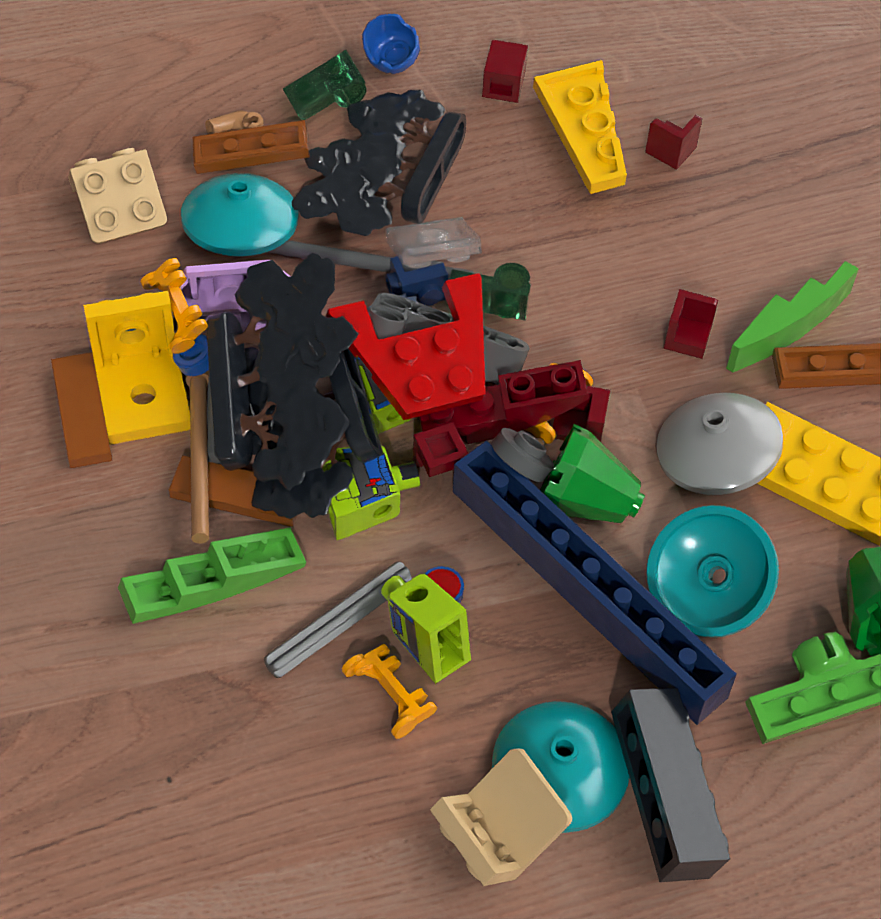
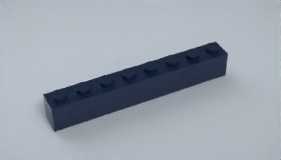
[452,441,737,725]

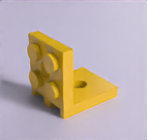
[83,291,190,445]

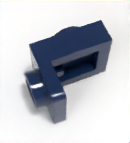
[385,256,448,306]

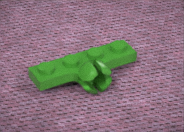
[745,632,881,744]

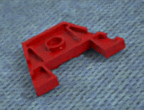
[325,273,486,420]

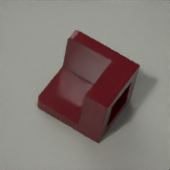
[482,40,528,103]
[645,115,703,170]
[664,289,718,359]
[553,386,610,442]
[412,422,469,477]

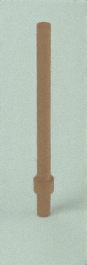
[186,370,209,544]

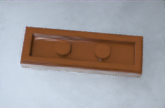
[192,120,309,174]
[772,343,881,389]
[51,352,112,469]
[169,455,297,527]

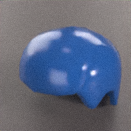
[362,14,420,74]

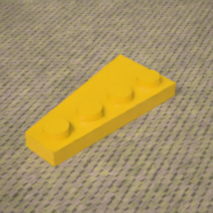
[533,60,627,194]

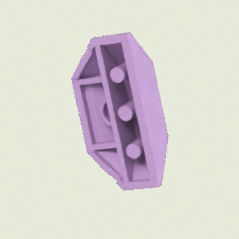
[172,260,289,335]

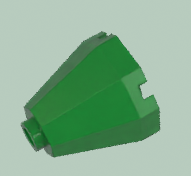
[540,424,645,523]
[846,547,881,657]

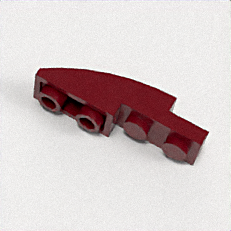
[420,360,589,444]

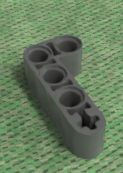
[369,293,530,385]

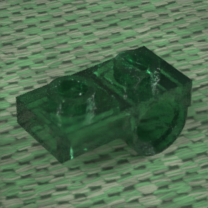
[283,50,367,120]
[447,263,531,320]

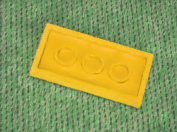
[757,402,881,546]

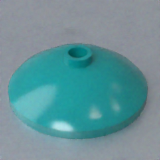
[181,173,299,256]
[647,505,779,638]
[492,701,630,833]

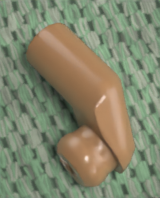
[205,111,264,134]

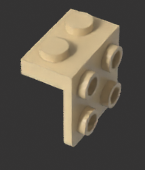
[68,148,167,244]
[430,748,572,886]

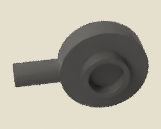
[492,428,554,482]

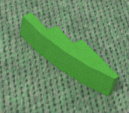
[726,261,859,373]
[118,528,306,624]

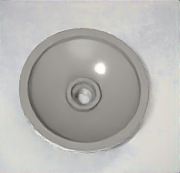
[656,393,783,495]

